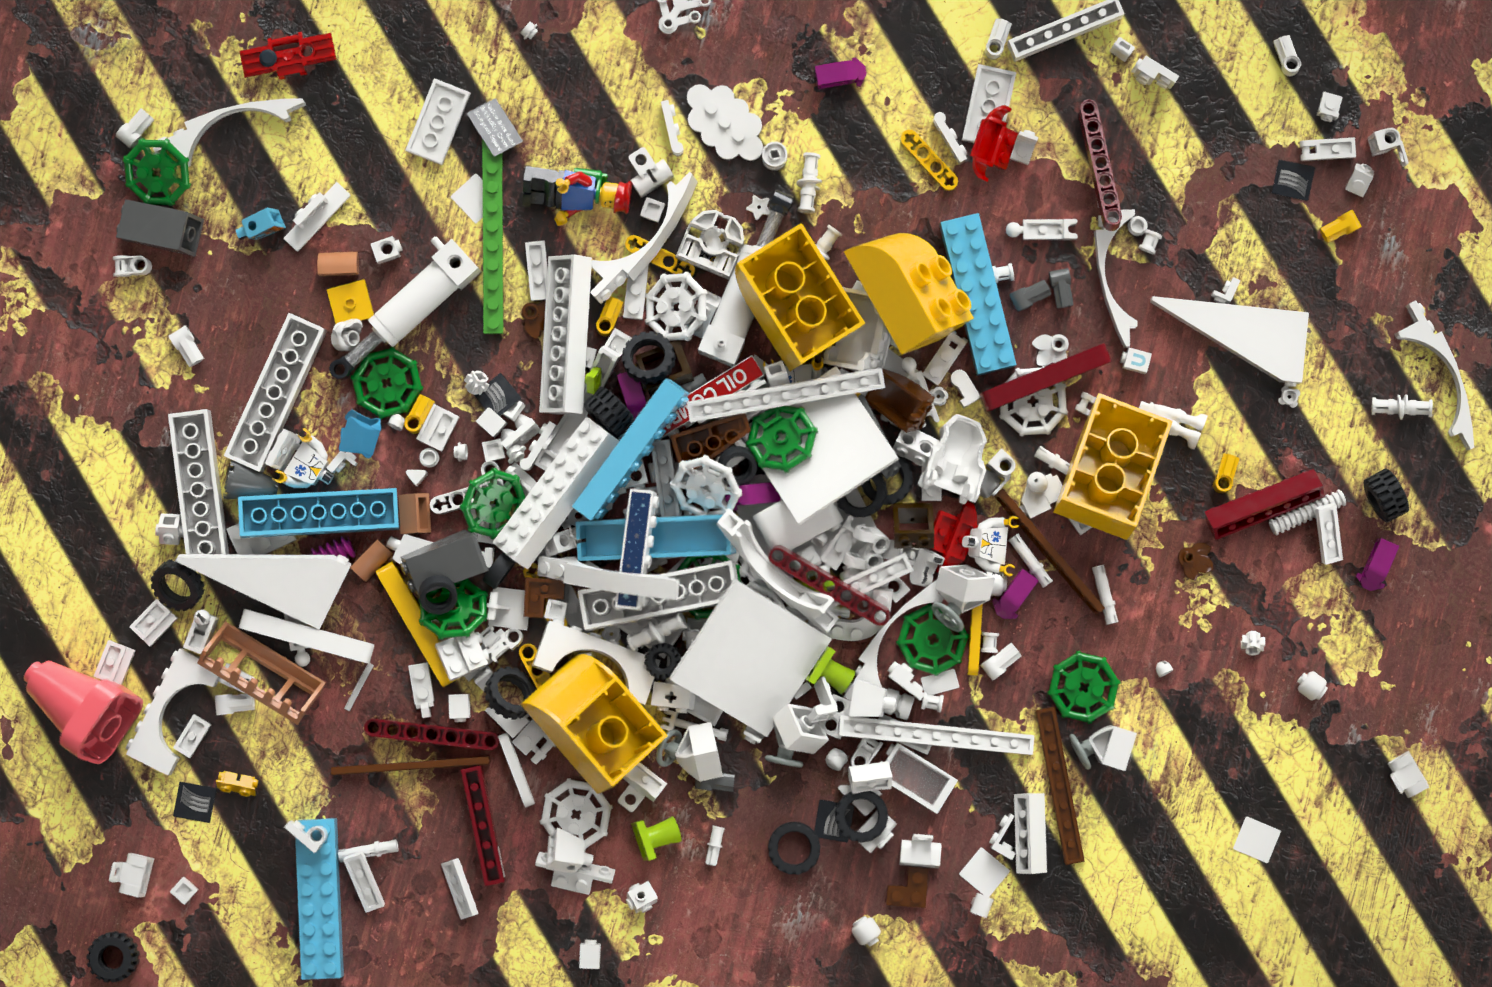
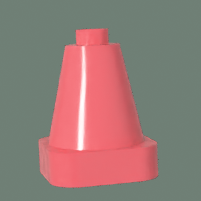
[24,661,143,764]

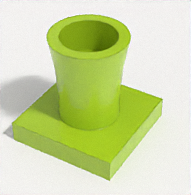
[806,646,855,694]
[631,816,682,861]

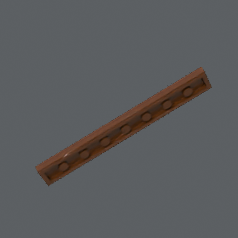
[994,488,1105,615]
[1035,707,1085,865]
[331,756,490,775]

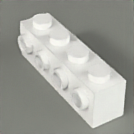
[1014,793,1047,874]

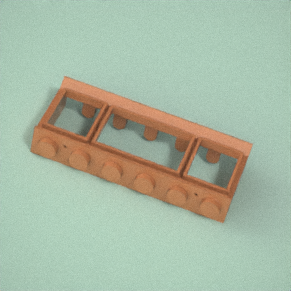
[197,622,326,725]

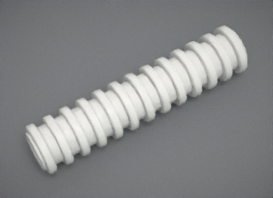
[1269,489,1346,536]

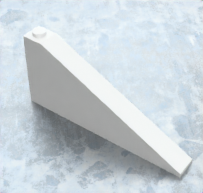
[1150,296,1309,387]
[176,554,352,629]

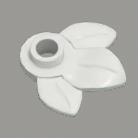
[1032,334,1069,366]

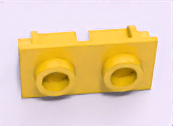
[216,771,258,797]

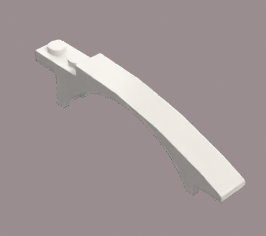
[153,99,306,167]
[590,172,698,304]
[1094,199,1137,348]
[1394,301,1474,450]
[534,328,632,471]
[716,509,839,634]
[537,555,679,600]
[843,580,944,701]

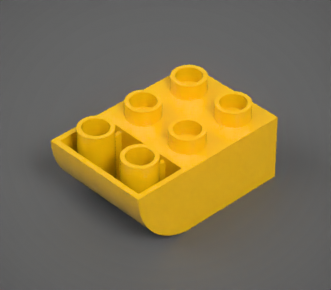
[520,654,668,794]

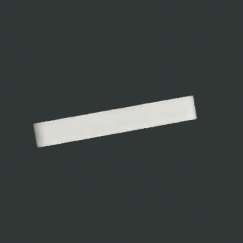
[239,609,375,664]

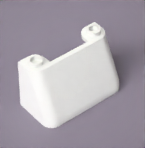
[824,287,891,371]
[753,500,844,560]

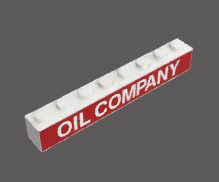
[619,355,765,441]

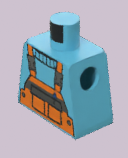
[236,208,286,240]

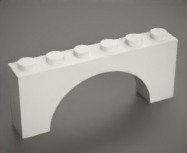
[532,619,660,706]
[126,648,219,776]

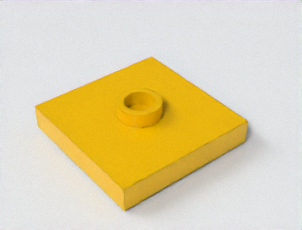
[327,279,374,324]

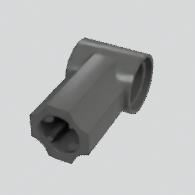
[1049,268,1074,309]
[1009,280,1051,312]
[695,773,735,792]

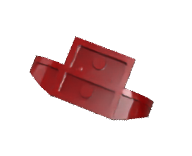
[970,105,1018,182]
[930,501,978,573]

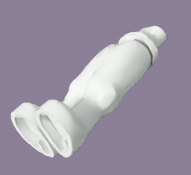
[1139,401,1208,449]

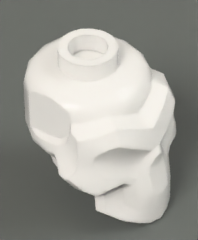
[331,319,363,351]

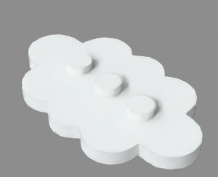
[687,84,763,161]

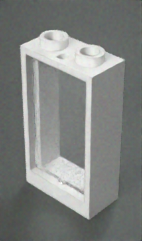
[881,743,958,814]

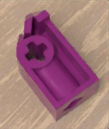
[815,57,867,89]
[617,372,647,420]
[725,482,781,510]
[1355,538,1399,591]
[992,569,1039,619]

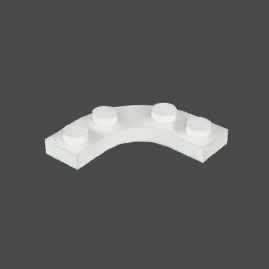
[827,587,893,641]

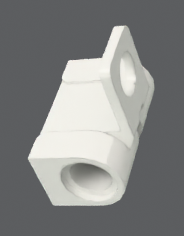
[1367,128,1409,167]
[629,147,674,198]
[986,448,1015,496]
[1388,751,1429,798]
[618,762,667,812]
[848,762,892,794]
[857,810,897,853]
[899,834,941,868]
[109,853,154,897]

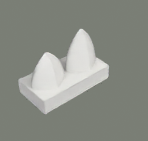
[501,414,540,451]

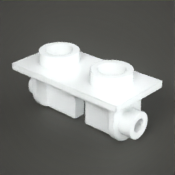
[505,462,537,497]

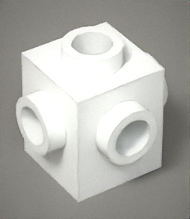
[155,513,184,545]
[682,618,707,649]
[626,881,658,913]

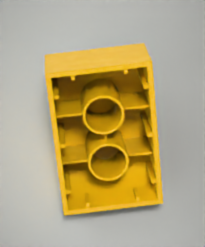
[735,223,865,371]
[844,233,974,355]
[1053,393,1173,540]

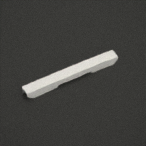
[344,663,374,711]

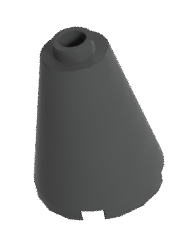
[223,460,279,499]

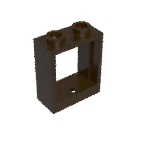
[634,340,694,397]
[893,503,934,549]

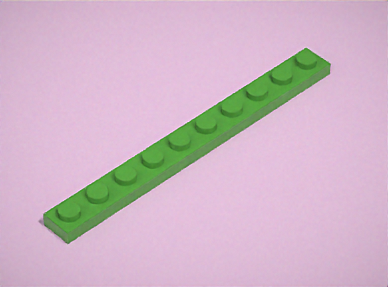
[482,139,504,334]

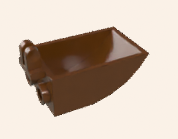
[865,369,935,433]

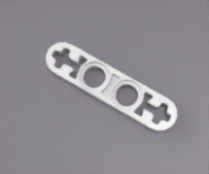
[498,733,535,807]

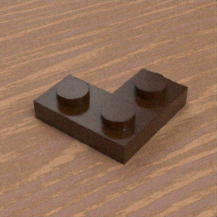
[524,577,566,618]
[886,867,929,908]

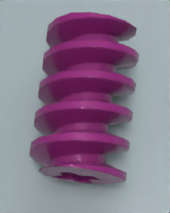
[311,536,356,558]

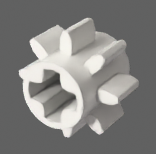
[464,371,489,395]
[1241,631,1265,655]

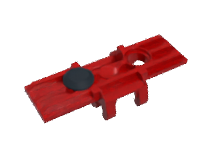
[239,32,337,80]

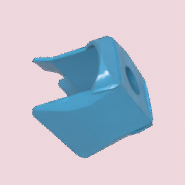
[339,409,382,459]

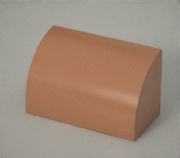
[317,252,359,276]
[398,493,431,534]
[350,539,394,582]

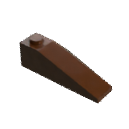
[670,413,751,469]

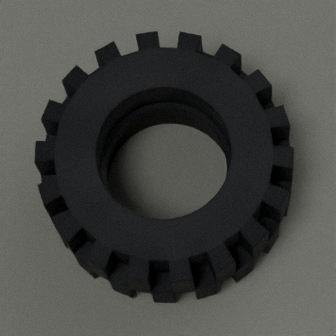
[584,387,635,438]
[1363,468,1409,523]
[86,931,140,983]

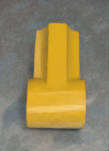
[1319,210,1362,243]
[596,297,624,337]
[404,394,435,434]
[1213,453,1240,494]

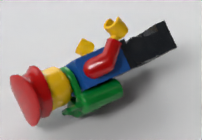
[523,166,632,226]

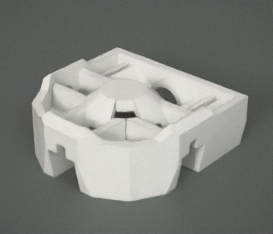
[675,210,744,280]

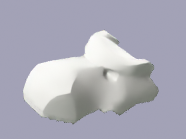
[918,414,987,504]

